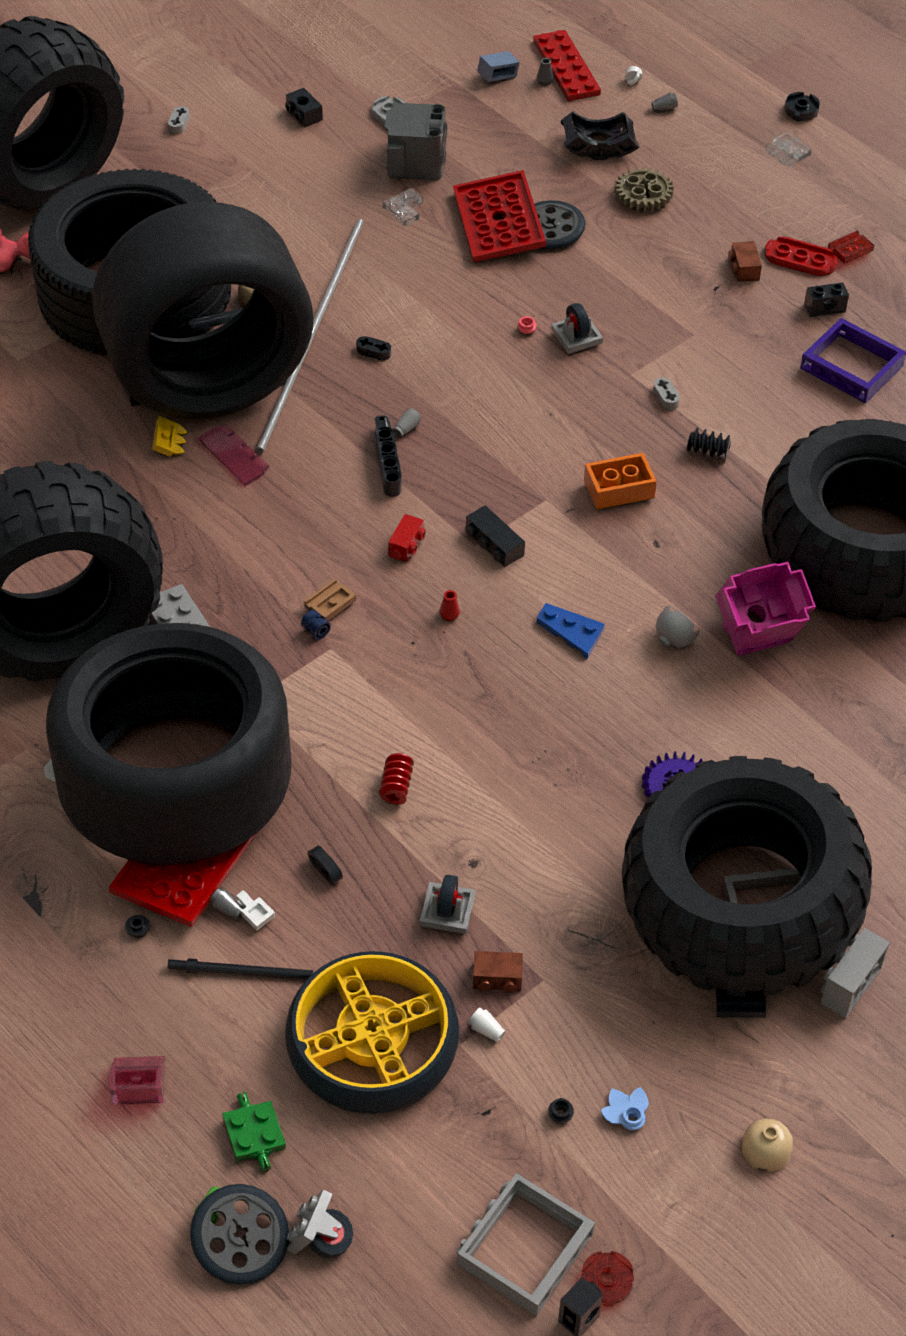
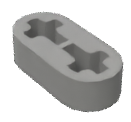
[168,106,190,134]
[653,378,680,410]

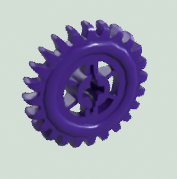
[642,751,703,797]

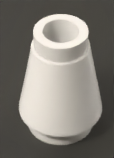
[468,1008,506,1043]

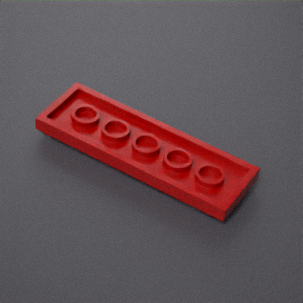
[533,30,601,101]

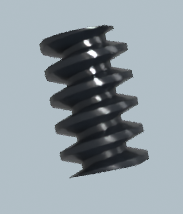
[687,427,731,460]

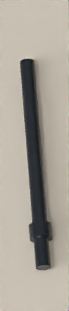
[167,958,313,980]

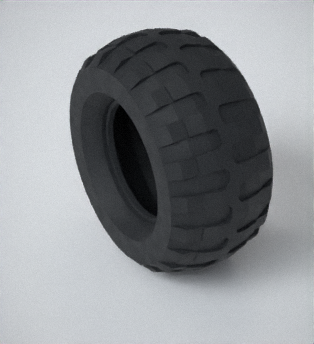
[0,16,125,211]
[762,419,906,621]
[0,461,163,681]
[622,756,872,997]

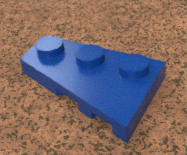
[537,603,605,659]

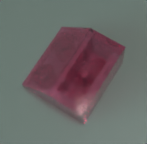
[110,1056,165,1105]

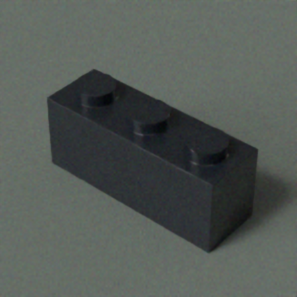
[465,505,525,567]

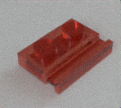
[828,230,874,264]

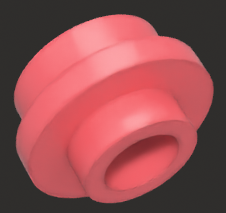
[517,316,537,334]

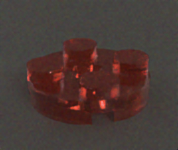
[581,1251,634,1307]

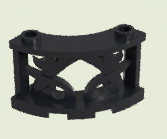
[560,111,640,160]

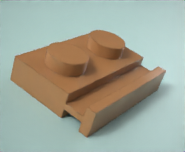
[304,578,356,621]

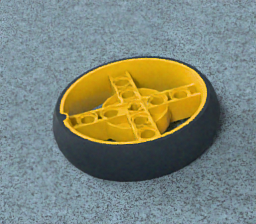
[285,951,459,1113]

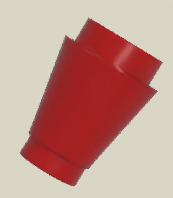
[439,590,461,621]

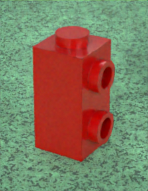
[388,514,426,562]

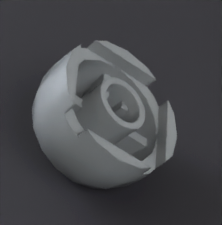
[656,606,699,648]

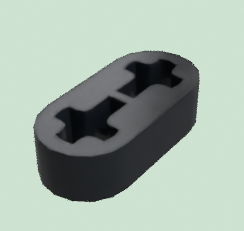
[356,336,391,360]
[307,845,343,885]

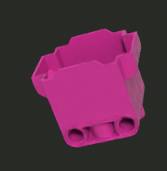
[715,562,816,655]

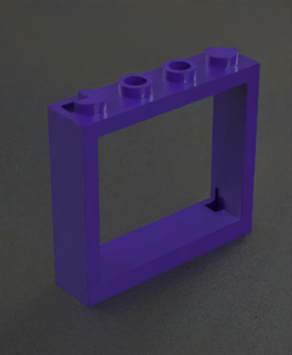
[800,318,906,404]

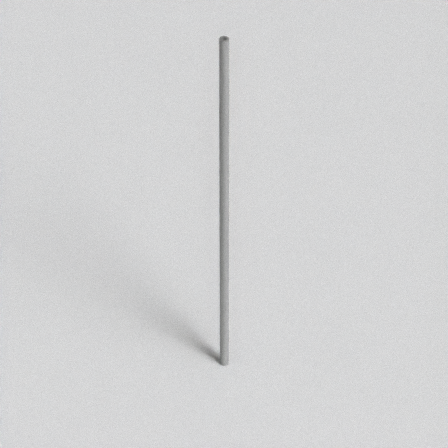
[256,219,364,453]

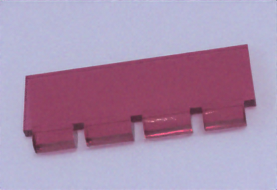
[198,424,269,486]

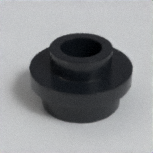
[125,915,150,938]
[548,1098,574,1123]

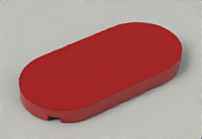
[764,236,838,276]

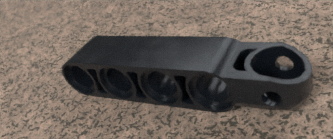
[375,415,402,497]

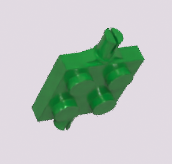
[222,1092,286,1172]

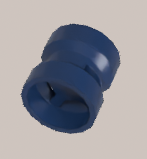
[301,610,331,640]

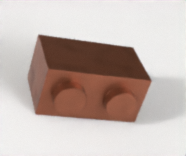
[728,241,762,282]
[473,951,523,992]

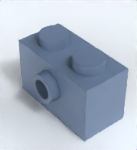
[477,51,520,82]

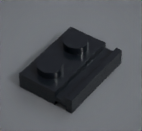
[716,988,766,1018]

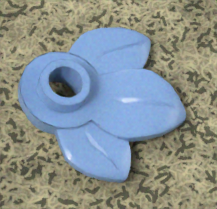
[601,1087,649,1131]

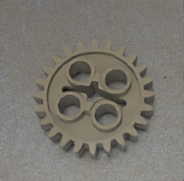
[614,167,674,212]

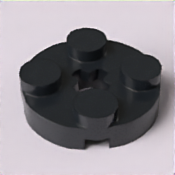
[784,92,820,121]

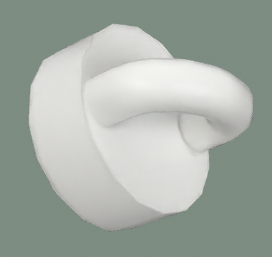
[625,66,642,85]

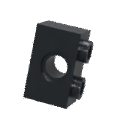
[285,88,323,127]
[804,282,849,317]
[558,1277,603,1336]

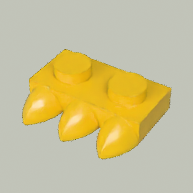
[152,416,187,457]

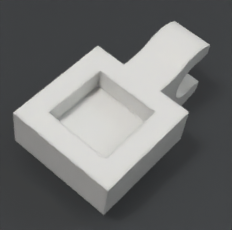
[236,890,275,931]

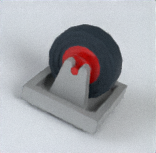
[551,303,603,354]
[420,875,476,934]
[286,1189,353,1258]

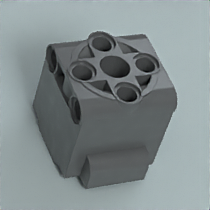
[385,102,447,181]

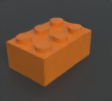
[584,453,657,510]

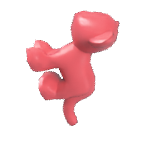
[0,229,30,273]

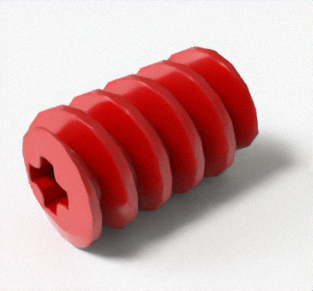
[379,753,414,805]

